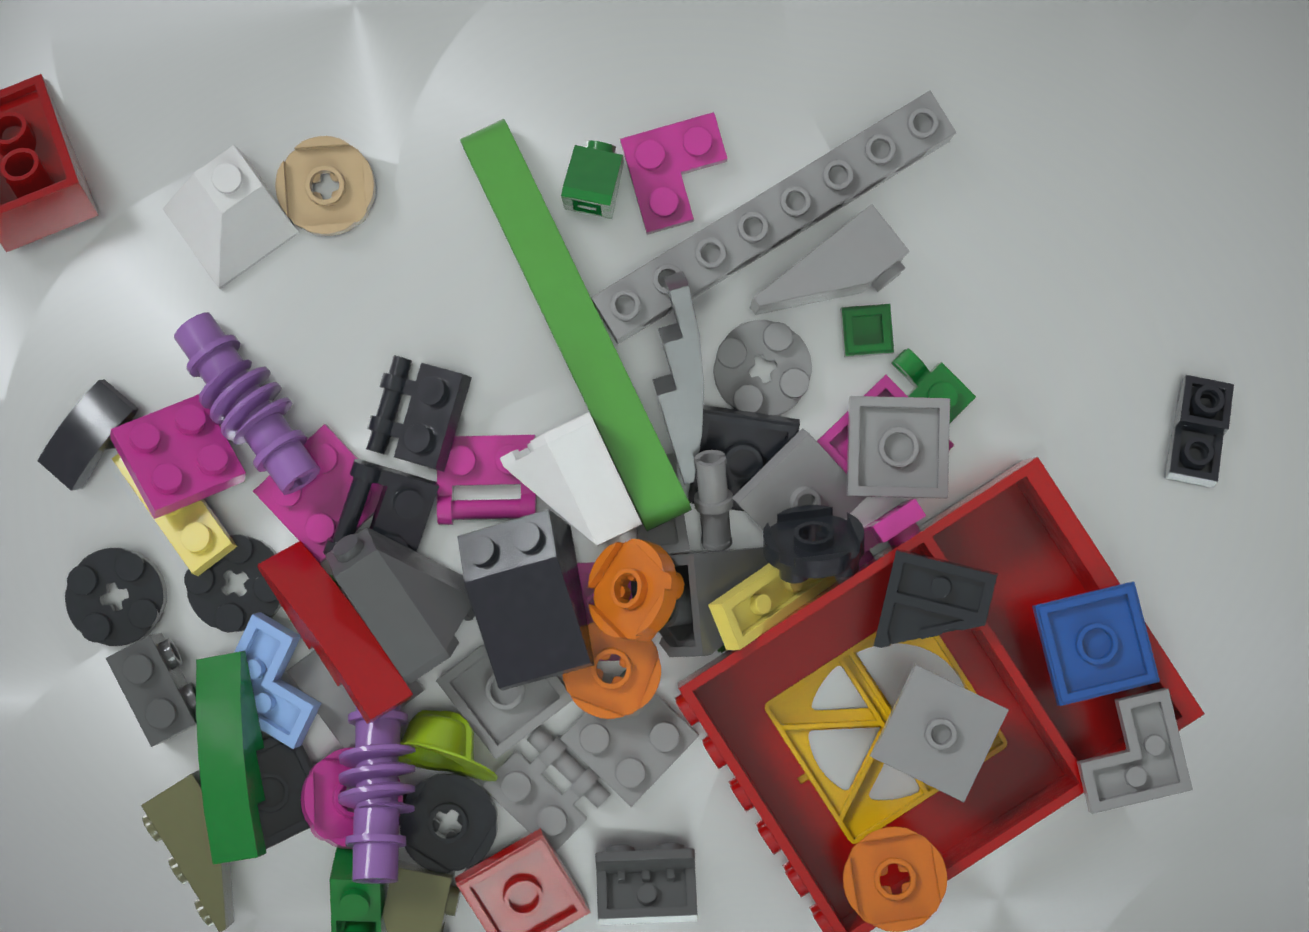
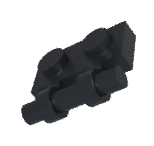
[366,355,472,472]

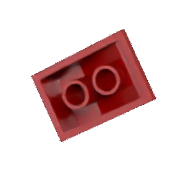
[0,74,98,253]

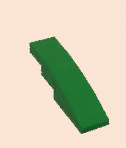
[196,650,267,864]

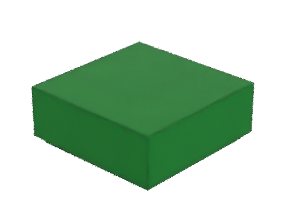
[840,304,894,357]

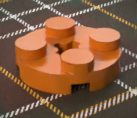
[588,539,684,642]
[562,622,661,719]
[843,827,947,932]

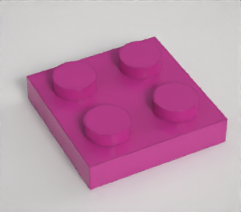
[110,394,246,519]
[253,424,384,563]

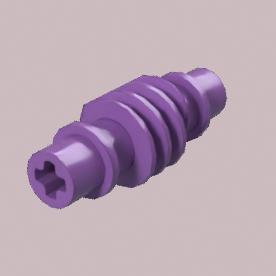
[174,312,320,495]
[338,705,416,884]

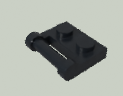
[323,459,439,555]

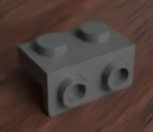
[595,843,698,925]

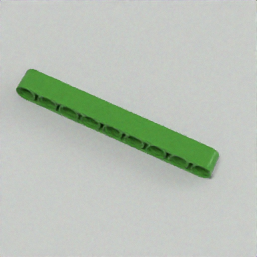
[460,119,692,531]

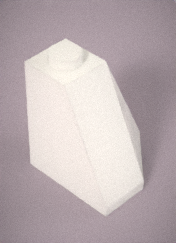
[500,412,642,546]

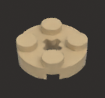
[275,136,376,236]

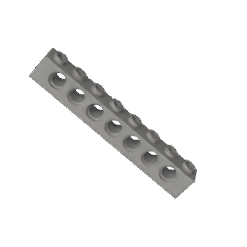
[591,90,956,344]

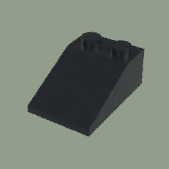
[457,509,594,691]

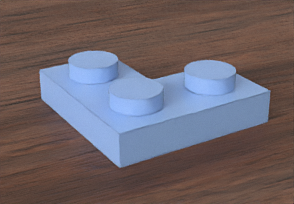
[235,612,321,749]

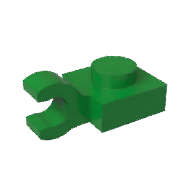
[891,348,976,423]

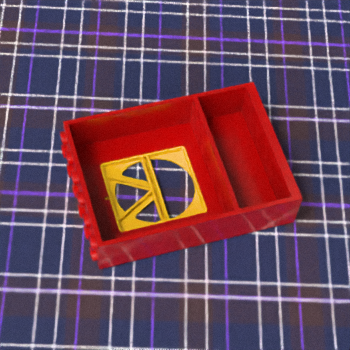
[675,457,1205,932]

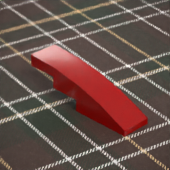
[257,541,413,724]

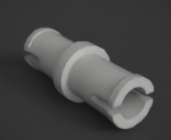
[694,450,733,551]

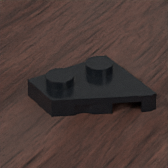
[874,549,998,648]

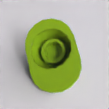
[398,710,498,781]

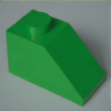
[561,140,624,219]

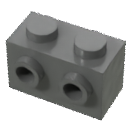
[106,633,197,747]

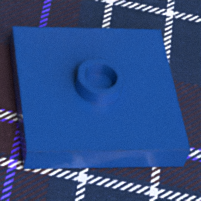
[1032,581,1160,706]

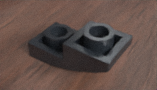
[1165,375,1234,487]
[37,379,139,491]

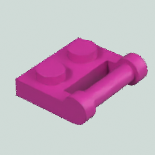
[437,435,537,525]

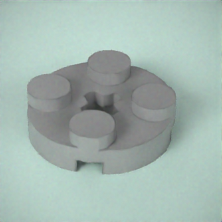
[713,320,812,416]

